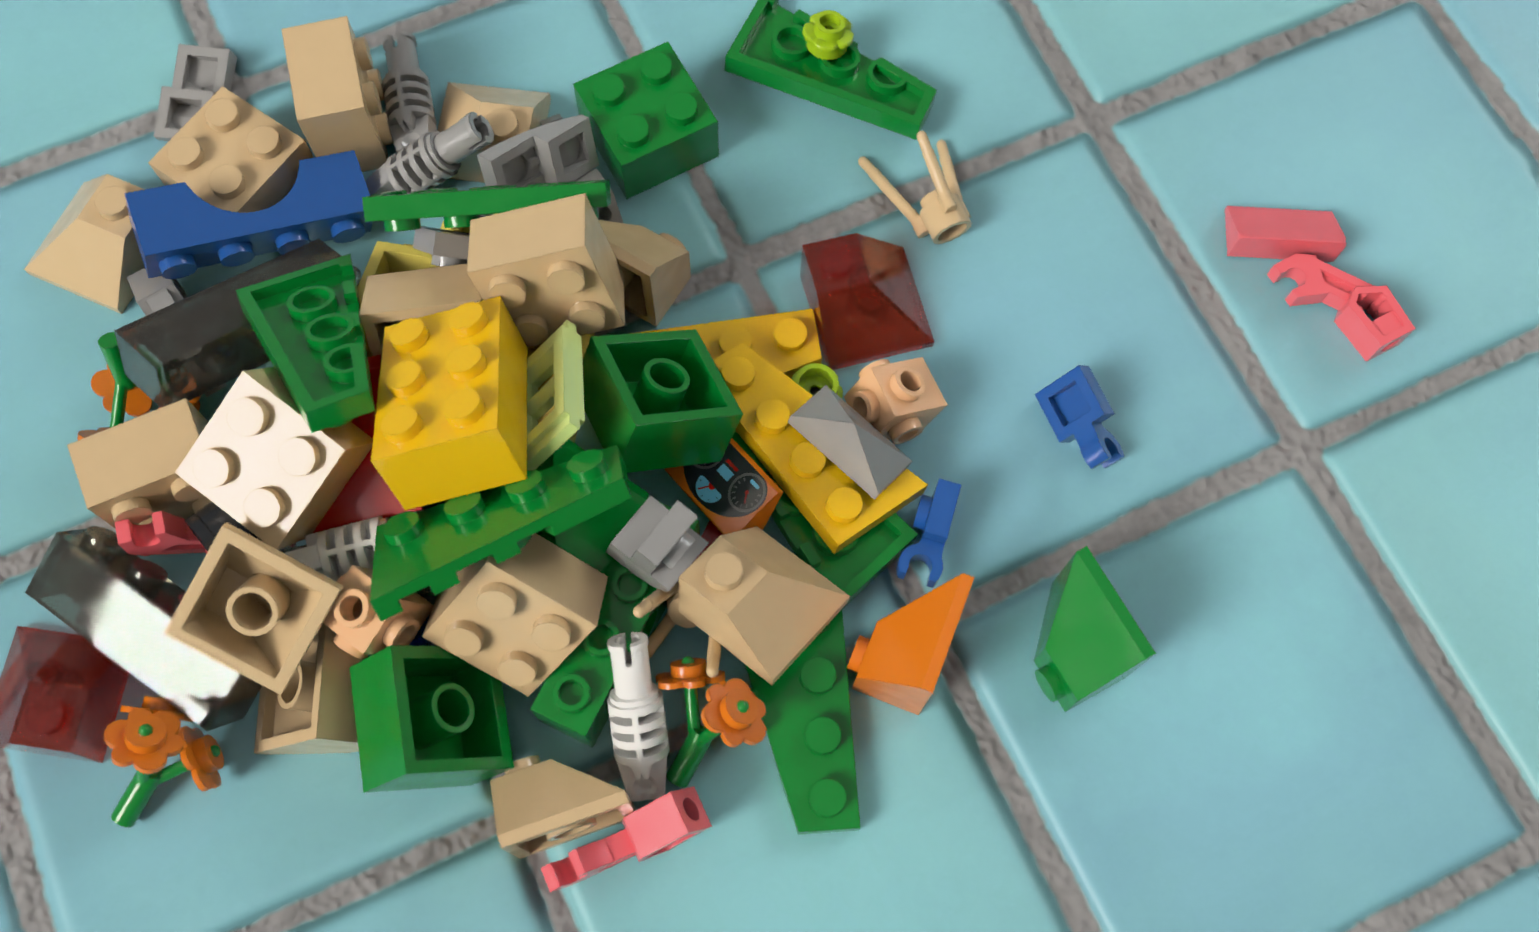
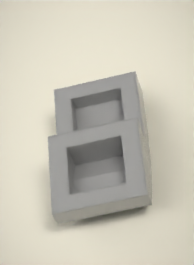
[154,44,237,141]
[477,114,599,187]

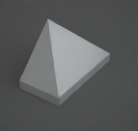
[788,385,912,500]

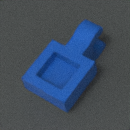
[1035,365,1125,469]
[896,478,961,588]

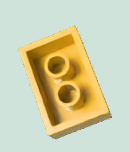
[371,296,527,510]

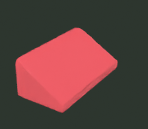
[1225,206,1346,262]

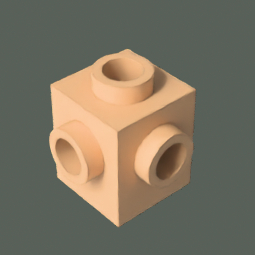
[844,357,948,445]
[323,565,433,659]

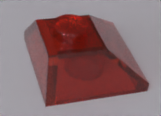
[800,233,935,370]
[0,626,137,763]

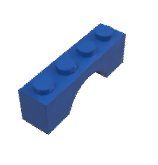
[124,150,373,279]

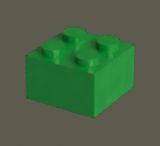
[573,41,719,199]
[583,329,743,473]
[349,645,514,793]

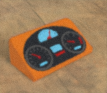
[664,438,783,535]

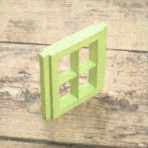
[527,320,585,470]

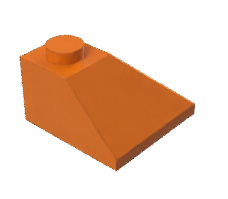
[847,573,975,715]

